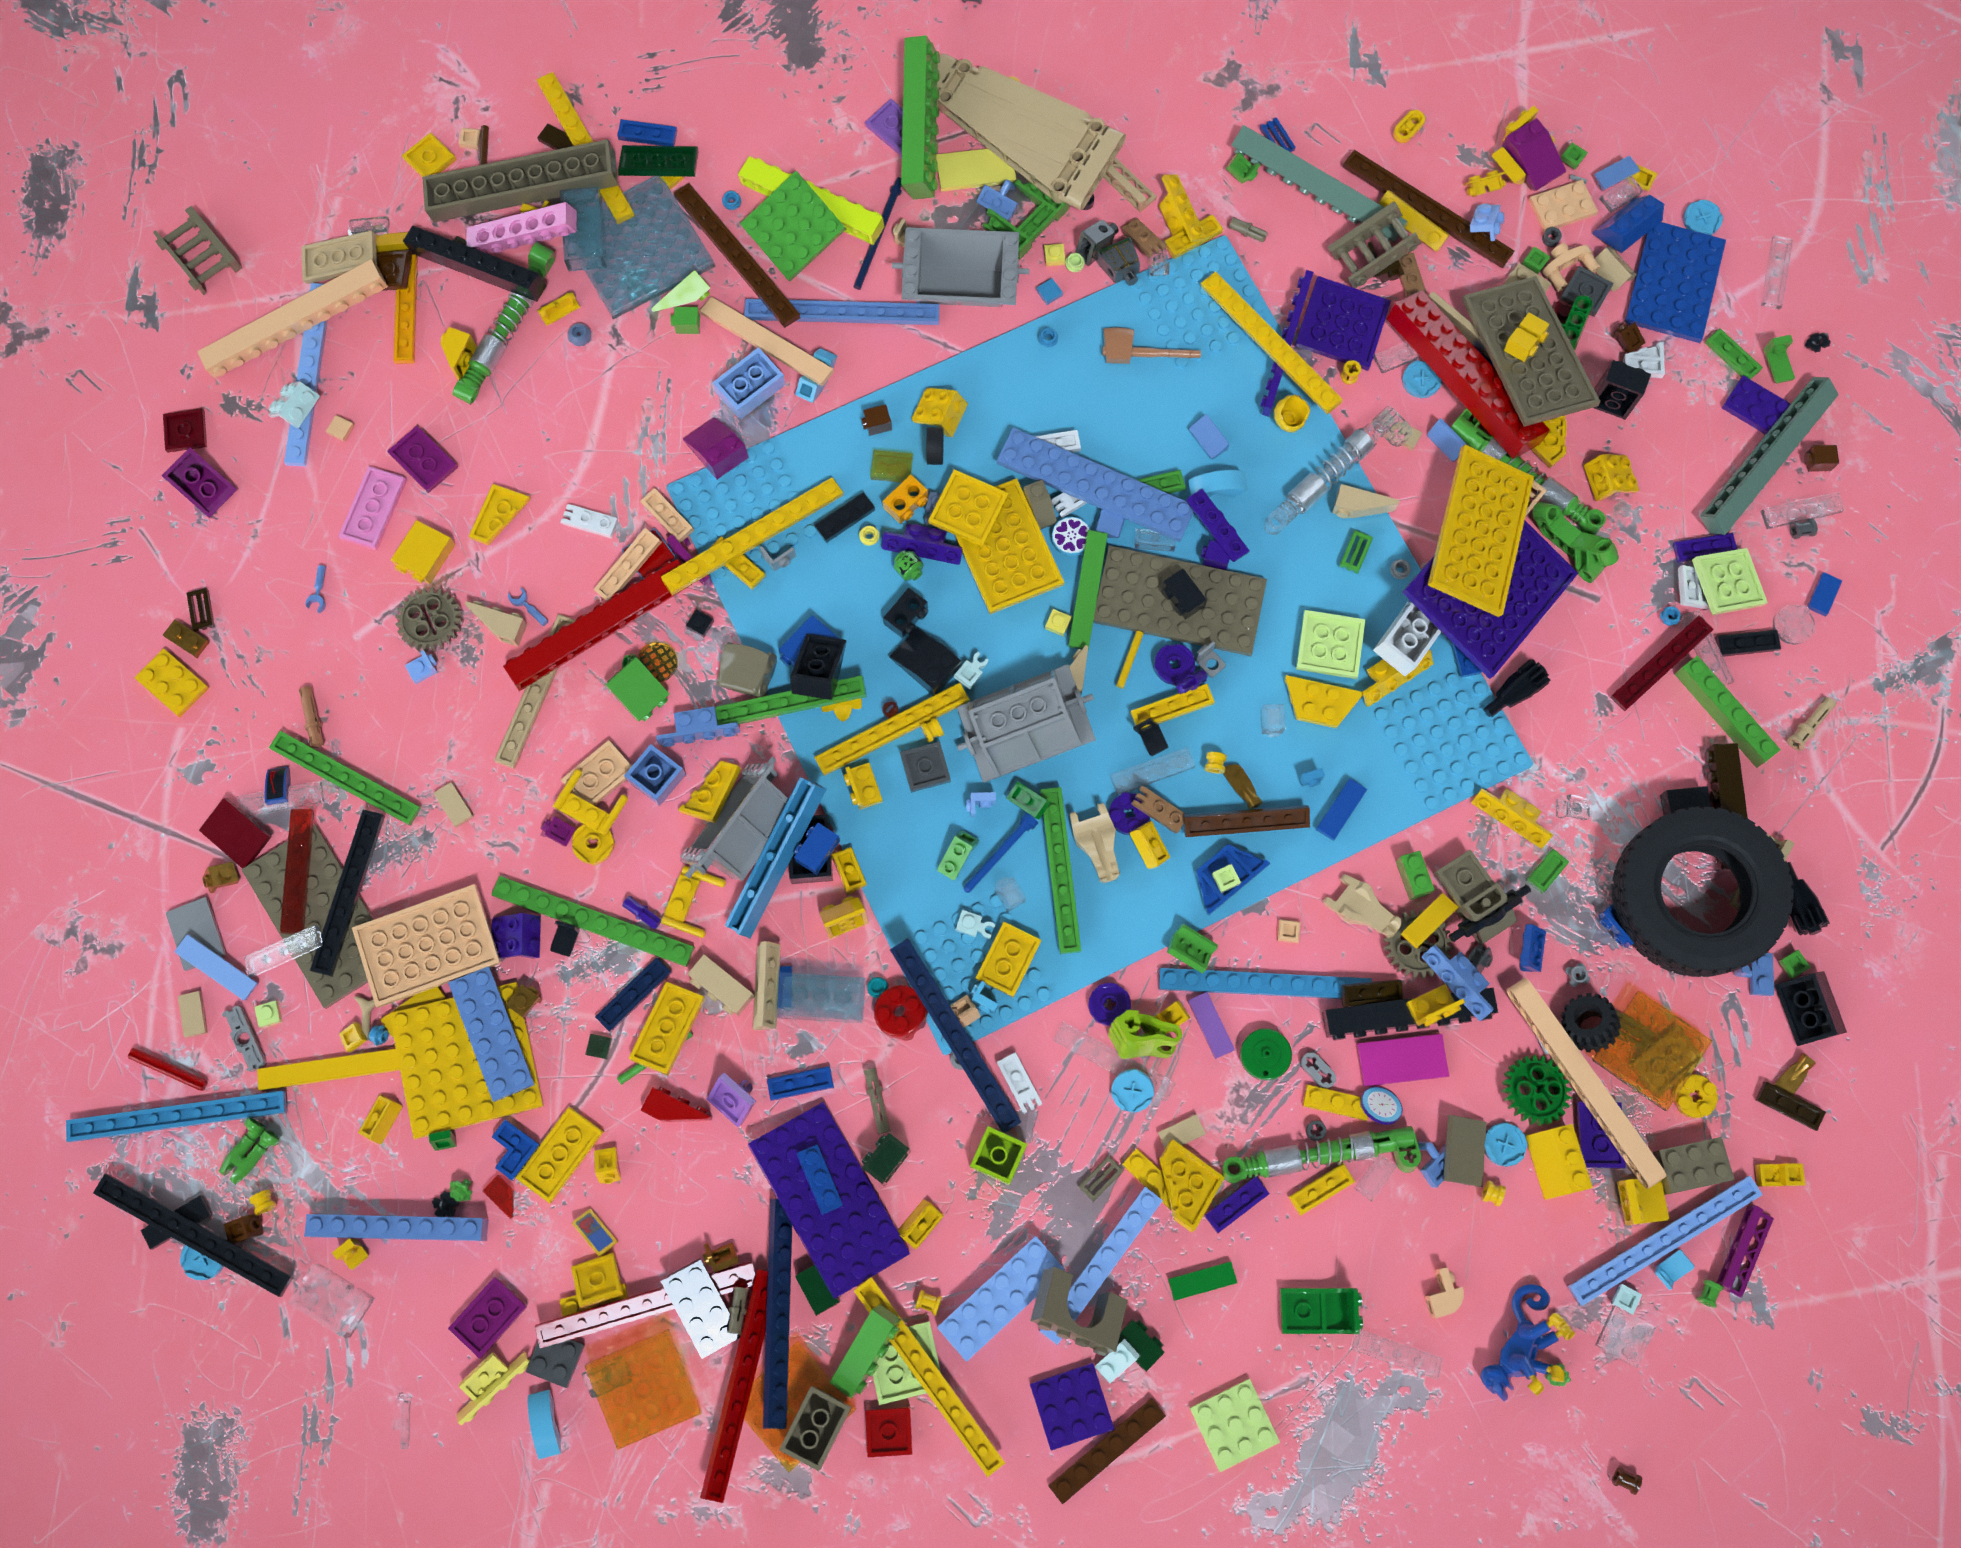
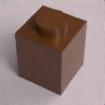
[861,404,892,436]
[1804,445,1839,472]

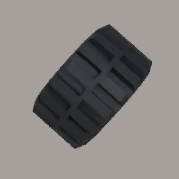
[1561,993,1621,1053]

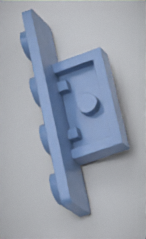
[656,706,741,747]
[1422,945,1494,1021]

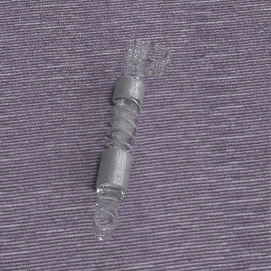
[1264,406,1412,535]

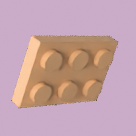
[1529,180,1598,233]
[561,740,632,806]

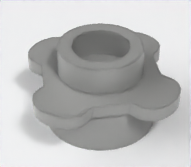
[1565,963,1590,987]

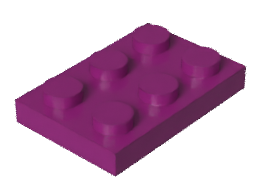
[387,426,458,493]
[448,1277,528,1359]

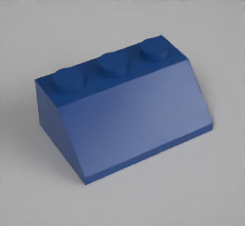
[1592,195,1665,253]

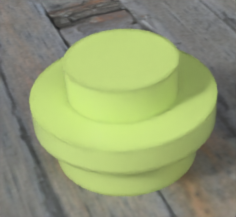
[1065,253,1085,272]

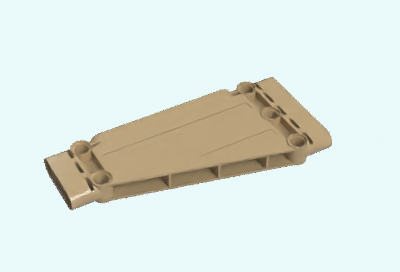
[937,53,1126,210]

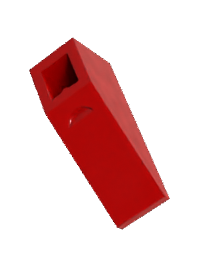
[640,1086,712,1122]

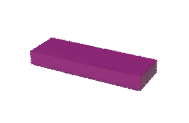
[667,535,712,588]

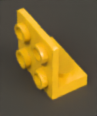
[1584,454,1639,501]
[1406,984,1465,1027]
[1617,1179,1669,1226]

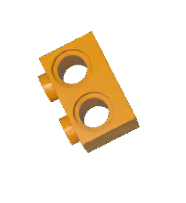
[882,475,928,524]

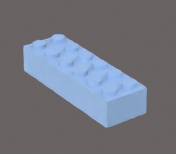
[937,1236,1065,1362]

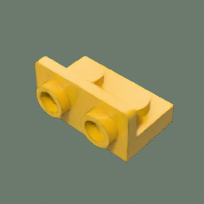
[843,763,883,810]

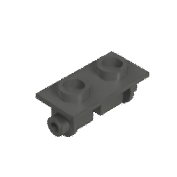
[1468,944,1493,973]

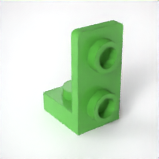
[1763,335,1795,384]
[937,830,980,880]

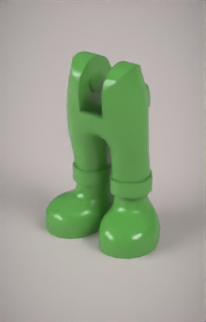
[218,1117,281,1185]

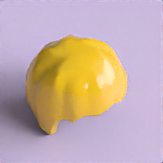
[1273,394,1310,433]

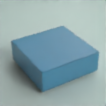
[1036,278,1063,305]

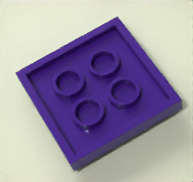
[1030,1363,1114,1451]

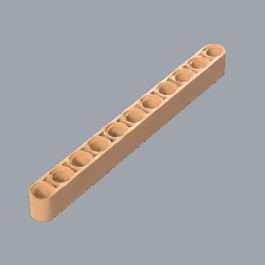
[1506,978,1666,1189]

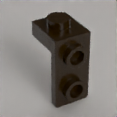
[1368,241,1405,283]

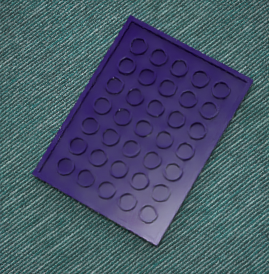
[1402,520,1579,679]

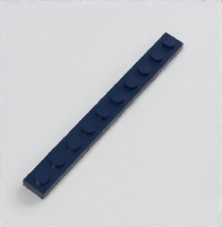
[890,938,1021,1133]
[763,1199,792,1429]

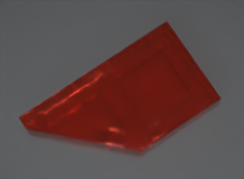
[483,1175,515,1219]

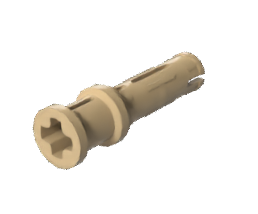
[1787,697,1836,751]

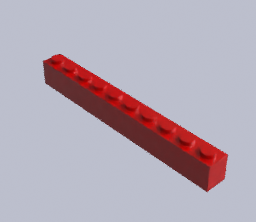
[503,559,692,691]

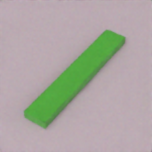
[1068,530,1108,650]

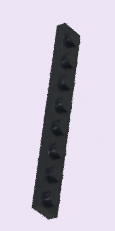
[310,809,385,977]

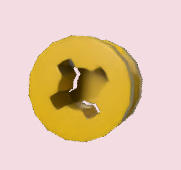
[920,717,944,743]
[1204,752,1227,774]
[1481,1180,1506,1207]
[249,1189,277,1215]

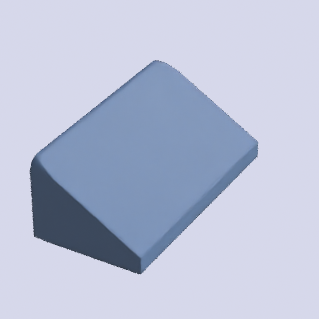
[1594,155,1640,191]
[1189,414,1229,460]
[1427,418,1467,462]
[1096,509,1125,538]

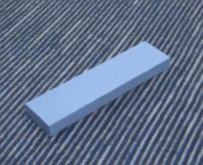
[174,934,259,1001]

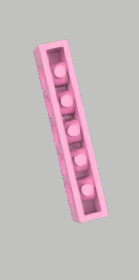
[466,202,577,254]

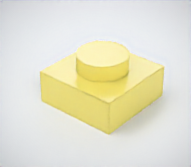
[1044,244,1065,266]
[1045,609,1072,637]

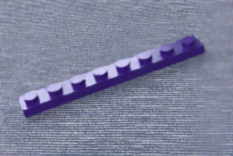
[1260,270,1314,417]

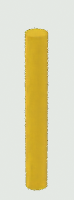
[1116,631,1144,689]

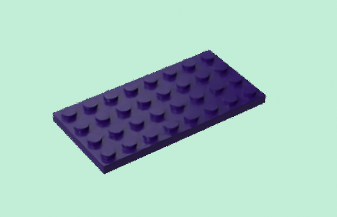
[747,1102,910,1299]

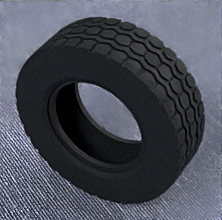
[1612,807,1793,977]

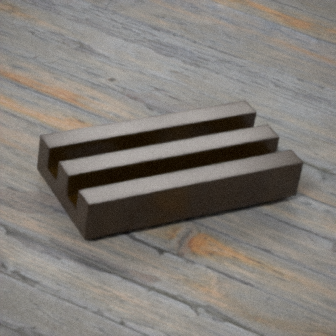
[186,588,215,632]

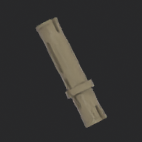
[863,1068,891,1135]

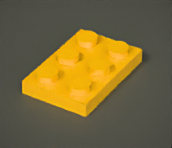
[134,648,209,718]
[975,922,1042,998]

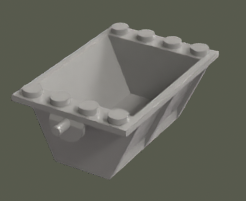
[892,227,1029,307]
[957,664,1096,783]
[680,756,789,881]

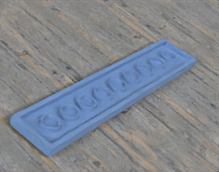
[996,428,1194,542]

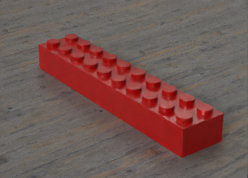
[1386,290,1550,459]

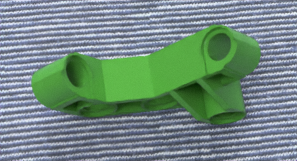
[1533,502,1619,583]

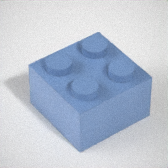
[624,744,686,806]

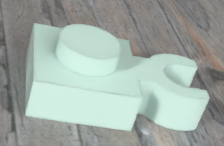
[954,652,989,689]
[956,910,995,939]

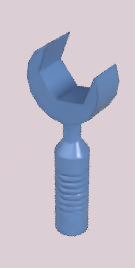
[305,565,326,614]
[508,587,548,626]

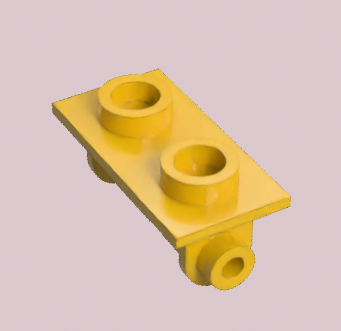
[1463,170,1506,197]
[537,292,581,326]

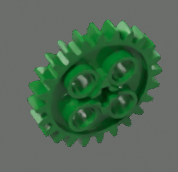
[1501,1055,1572,1126]

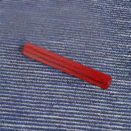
[127,1048,208,1091]

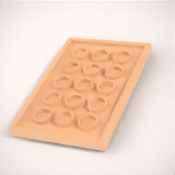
[352,884,501,1008]

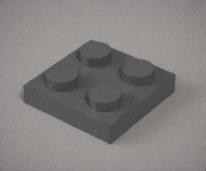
[1560,265,1614,317]
[900,741,951,793]
[525,1339,585,1388]

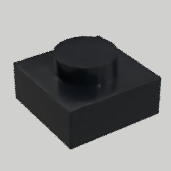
[686,609,714,638]

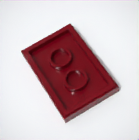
[199,798,272,869]

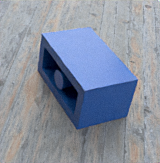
[794,823,840,875]

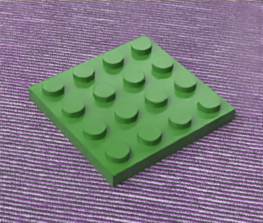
[740,171,846,282]

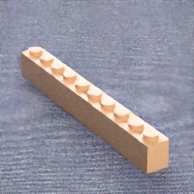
[197,259,388,378]

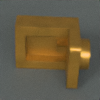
[202,862,239,893]
[506,984,542,1018]
[702,1242,739,1273]

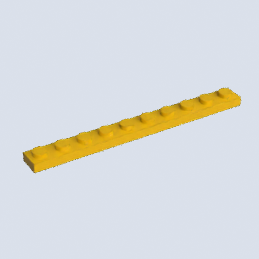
[536,72,635,224]
[1201,271,1343,414]
[661,477,843,596]
[854,1277,1005,1478]

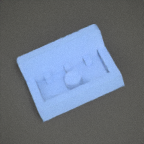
[1470,203,1504,241]

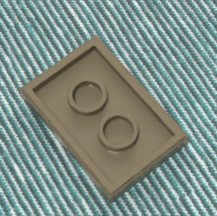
[1444,1115,1487,1187]

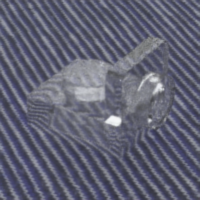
[1556,794,1590,820]

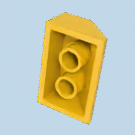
[1525,1124,1593,1200]

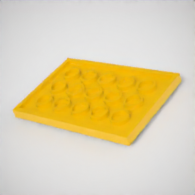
[954,478,1064,614]

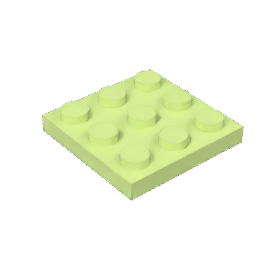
[1692,548,1768,615]
[1296,610,1365,679]
[873,1321,941,1405]
[1189,1379,1280,1472]

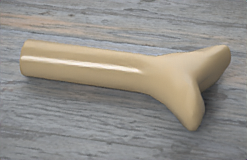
[354,996,375,1041]

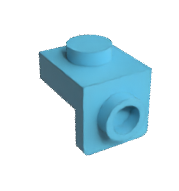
[970,981,998,1015]

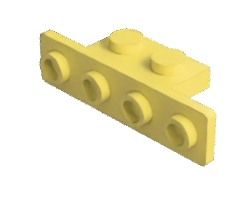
[456,1352,530,1425]

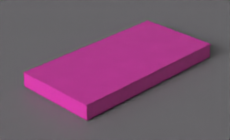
[1357,1034,1449,1087]

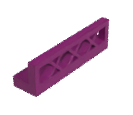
[1716,1205,1774,1298]

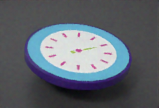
[1360,1087,1403,1125]

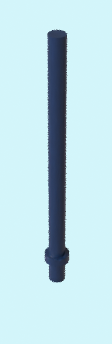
[853,177,902,290]

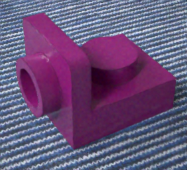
[540,816,576,847]

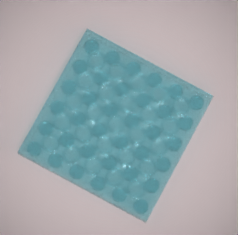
[564,176,715,319]

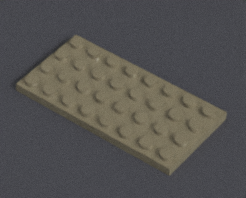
[1462,276,1600,427]
[1093,546,1267,657]
[241,824,374,1009]

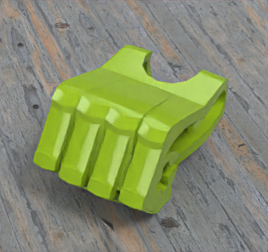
[1108,1010,1182,1059]

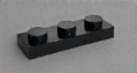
[814,492,875,543]

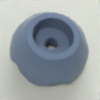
[567,323,592,347]

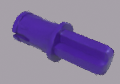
[1176,670,1208,694]
[622,896,661,929]

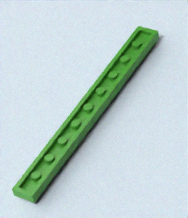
[491,876,695,967]

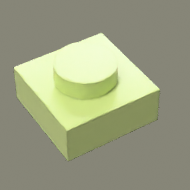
[1212,864,1241,893]
[255,1001,282,1028]

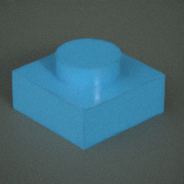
[1300,768,1325,787]

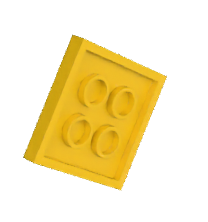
[928,469,1009,547]

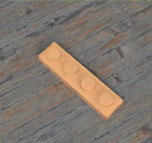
[593,528,662,601]

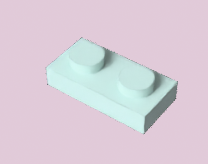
[1095,1339,1140,1383]

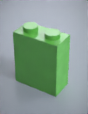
[604,657,669,722]

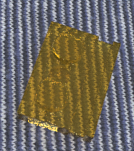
[870,450,913,482]

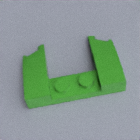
[983,179,1070,260]

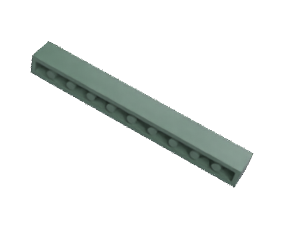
[1231,125,1408,244]
[1699,377,1839,535]

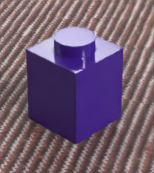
[1201,540,1230,570]

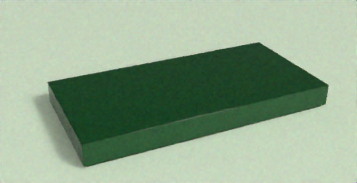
[618,145,699,177]

